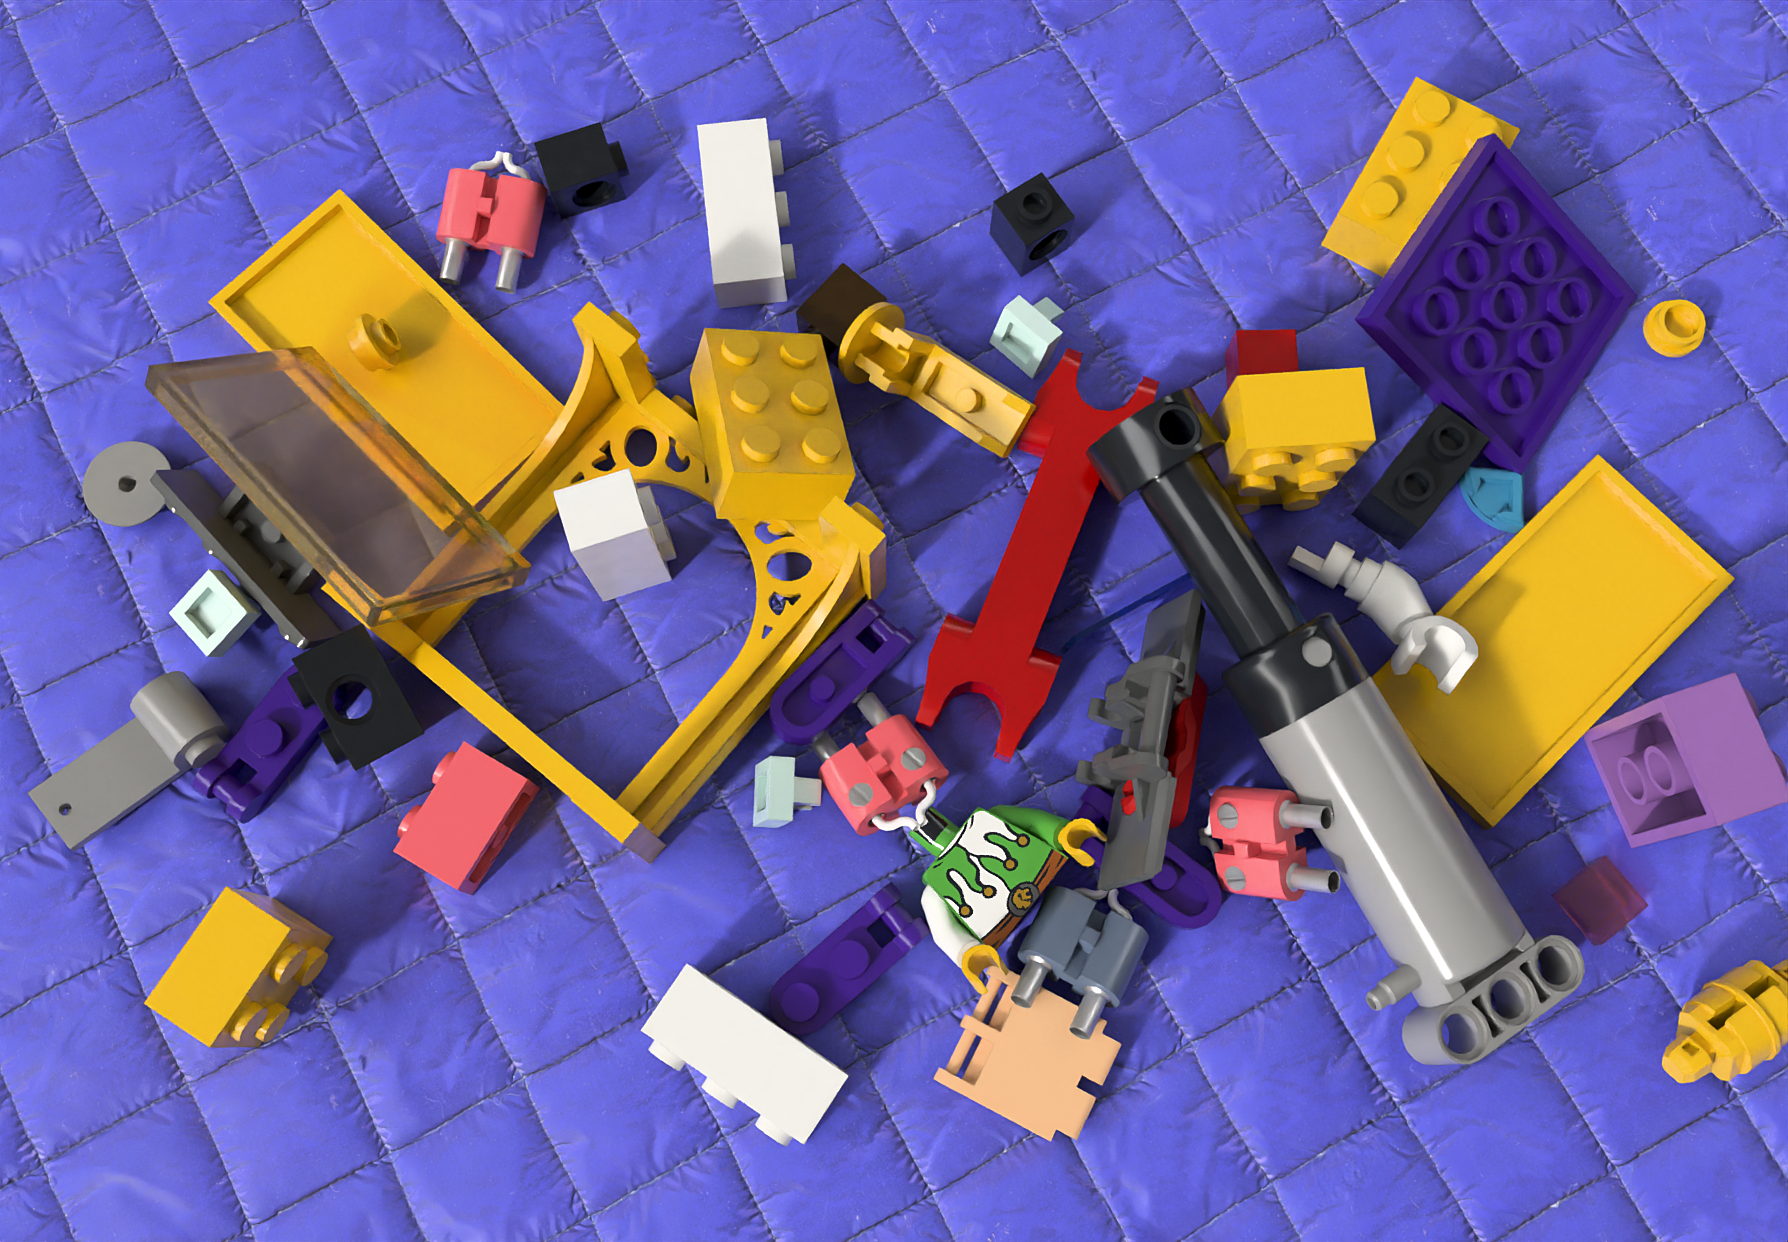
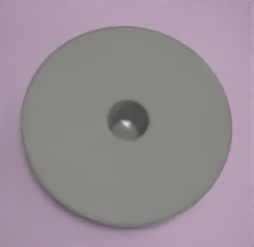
[82,441,172,527]

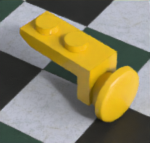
[838,302,1036,458]

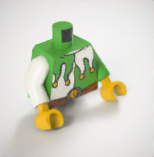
[908,804,1107,994]

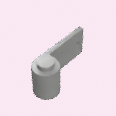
[27,671,229,852]

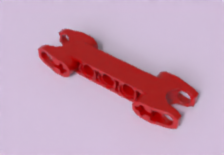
[915,348,1159,763]

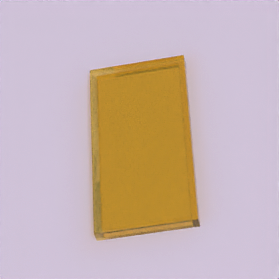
[144,346,532,628]

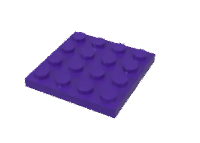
[1354,133,1637,475]

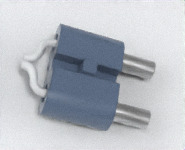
[1010,886,1149,1040]

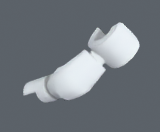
[1287,541,1478,696]

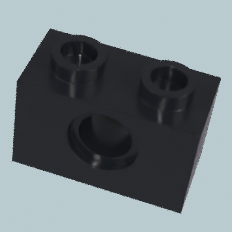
[1351,403,1490,550]
[286,623,425,771]

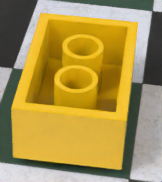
[1321,77,1520,277]
[689,328,856,521]
[1207,367,1376,515]

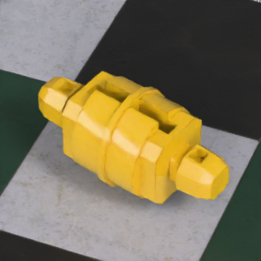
[1662,959,1788,1084]

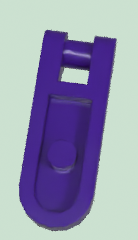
[768,599,917,746]
[192,665,346,824]
[1070,785,1222,930]
[769,882,931,1035]

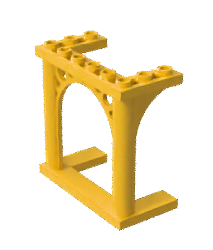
[321,301,887,864]

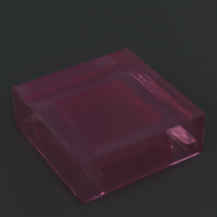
[1551,855,1649,946]

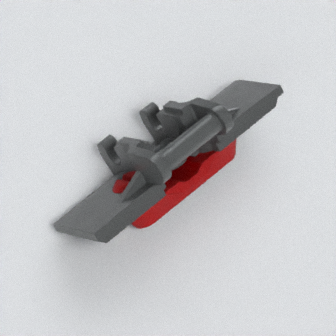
[1075,589,1207,891]

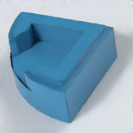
[1458,466,1524,534]

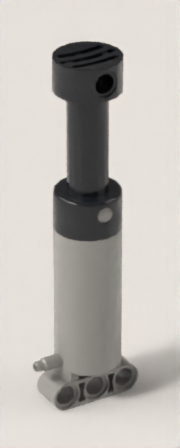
[1085,387,1585,1065]

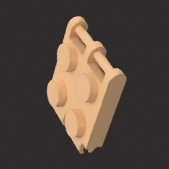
[933,966,1122,1142]

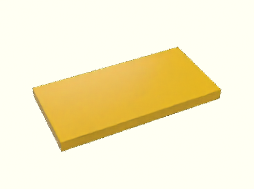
[208,189,564,543]
[1371,454,1735,830]

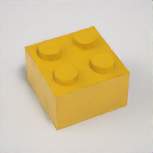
[144,886,333,1048]

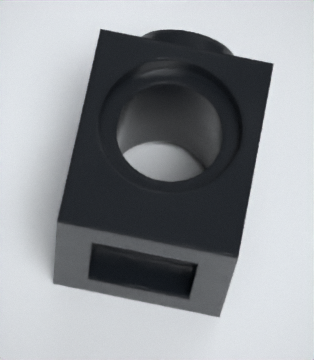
[534,122,630,220]
[989,172,1075,277]

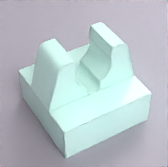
[989,295,1065,379]
[169,569,261,657]
[753,756,822,828]

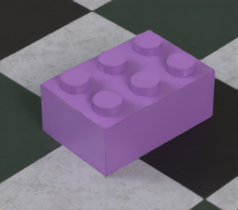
[1583,672,1788,848]

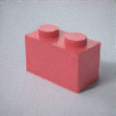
[393,742,540,895]

